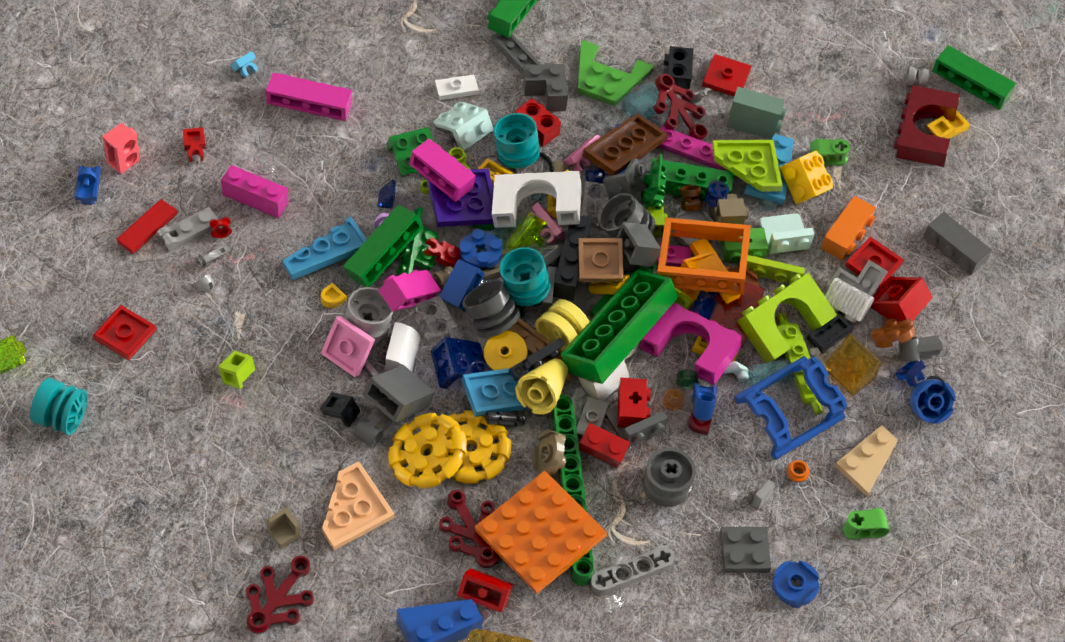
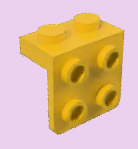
[779,151,833,205]

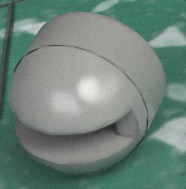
[194,273,214,292]

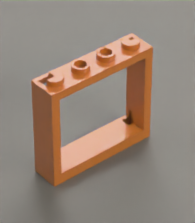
[657,218,751,295]

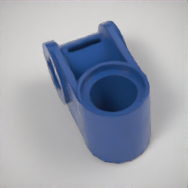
[692,383,717,421]

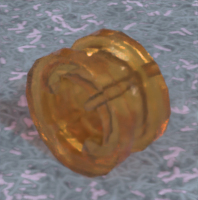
[663,388,684,411]

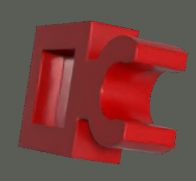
[183,127,206,162]
[424,238,460,268]

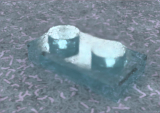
[747,359,795,386]

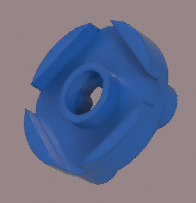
[460,229,502,270]
[772,560,820,608]

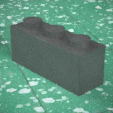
[923,212,992,275]

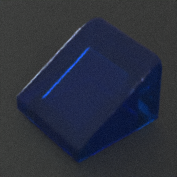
[377,179,396,209]

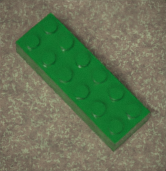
[561,269,678,384]

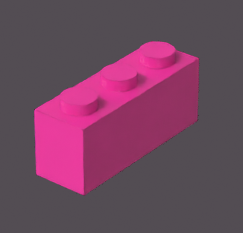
[409,139,476,202]
[221,165,289,218]
[378,270,442,312]

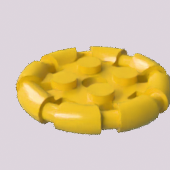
[430,410,512,484]
[388,413,467,489]

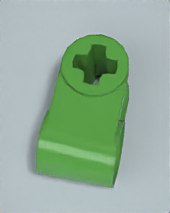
[810,139,850,166]
[842,508,890,540]

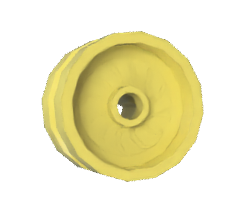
[535,299,589,351]

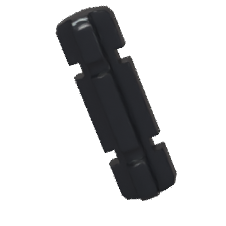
[484,411,527,426]

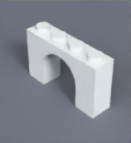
[492,171,581,228]

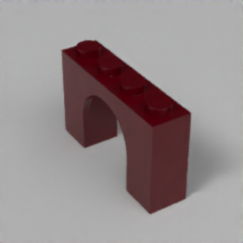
[894,85,960,167]

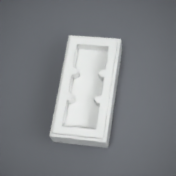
[435,75,479,100]

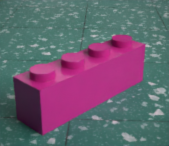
[266,72,352,121]

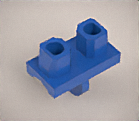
[75,166,101,205]

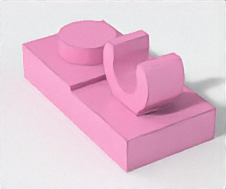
[562,134,601,172]
[532,202,566,245]

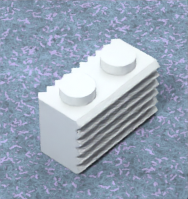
[825,278,875,323]

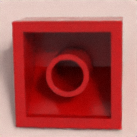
[871,277,933,322]

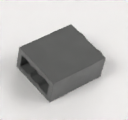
[363,365,435,422]

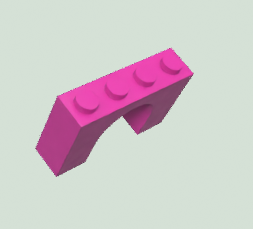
[639,302,741,385]

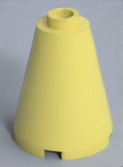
[515,358,568,415]

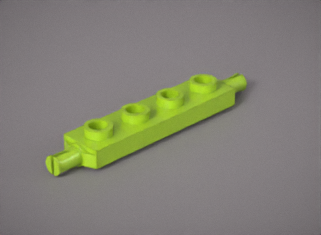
[777,312,824,416]

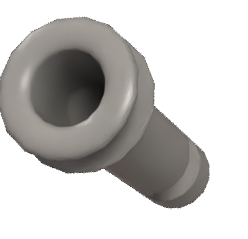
[691,88,710,105]
[195,244,231,269]

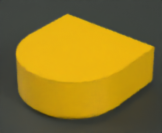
[321,283,347,308]

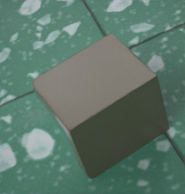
[267,507,300,549]

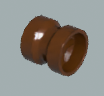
[680,185,702,211]

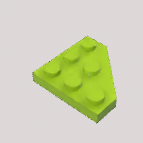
[712,140,782,192]

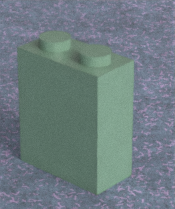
[727,87,786,140]

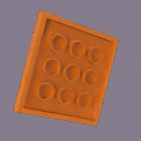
[475,471,607,594]

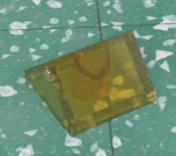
[825,334,882,395]

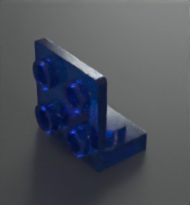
[431,337,488,389]

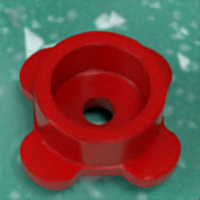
[209,217,232,239]

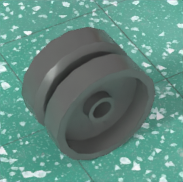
[642,448,696,507]

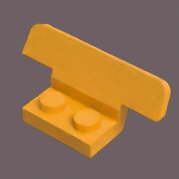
[681,239,741,307]

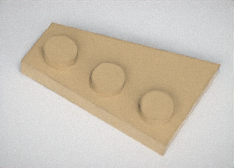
[835,425,898,497]

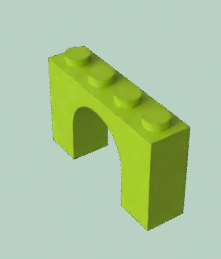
[737,272,837,364]

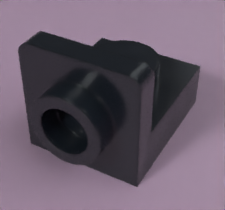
[320,392,360,427]

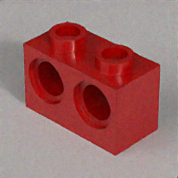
[515,98,561,147]

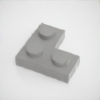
[828,260,888,297]

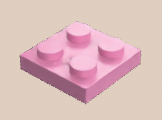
[321,316,375,377]

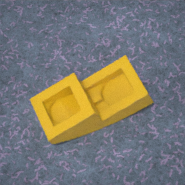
[927,111,970,139]

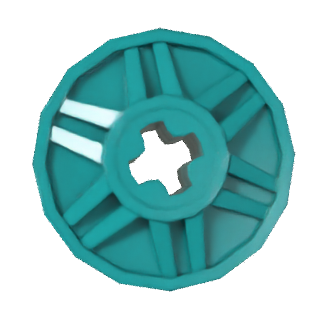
[493,113,540,169]
[499,247,551,306]
[30,377,88,435]

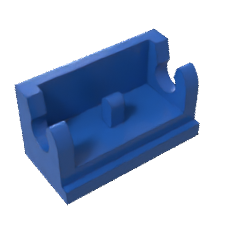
[439,259,485,312]

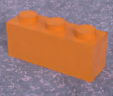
[821,195,876,260]

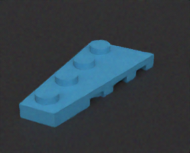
[743,134,794,205]
[283,216,367,280]

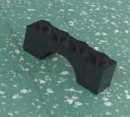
[553,216,592,301]

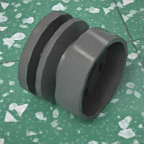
[599,193,655,238]
[463,280,520,337]

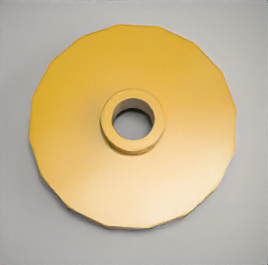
[484,331,528,370]

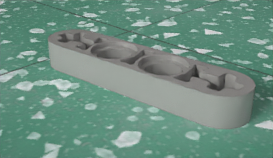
[590,547,675,595]

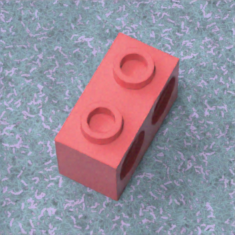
[102,122,140,174]

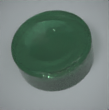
[676,369,699,389]

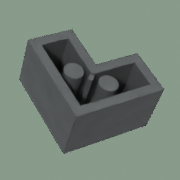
[523,64,568,111]
[617,222,661,271]

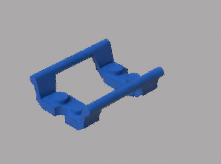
[734,356,847,460]

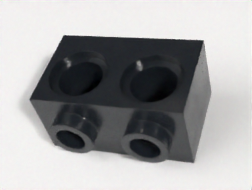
[663,46,694,90]

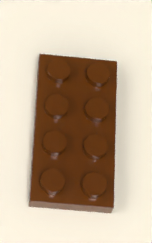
[582,113,668,176]

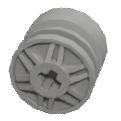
[344,287,393,346]

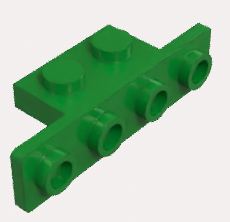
[396,207,438,276]

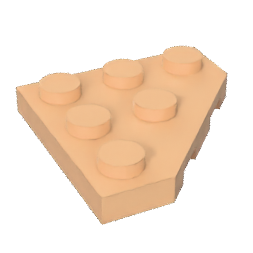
[322,461,395,550]

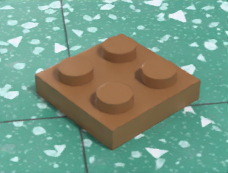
[578,238,623,282]

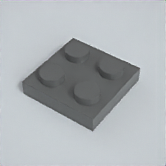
[720,527,771,573]

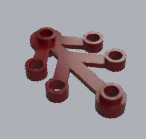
[653,74,707,141]
[439,490,499,568]
[246,556,314,634]

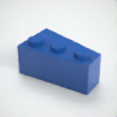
[396,599,483,642]

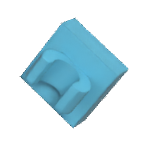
[230,51,257,78]

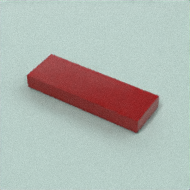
[117,199,177,254]

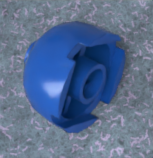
[910,379,956,424]

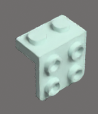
[433,102,494,150]
[760,213,815,254]

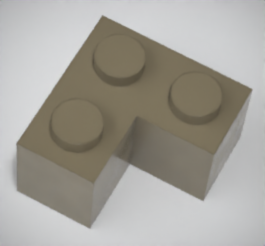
[709,194,749,241]

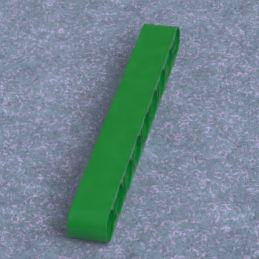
[551,395,594,586]

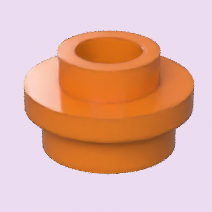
[787,460,809,482]

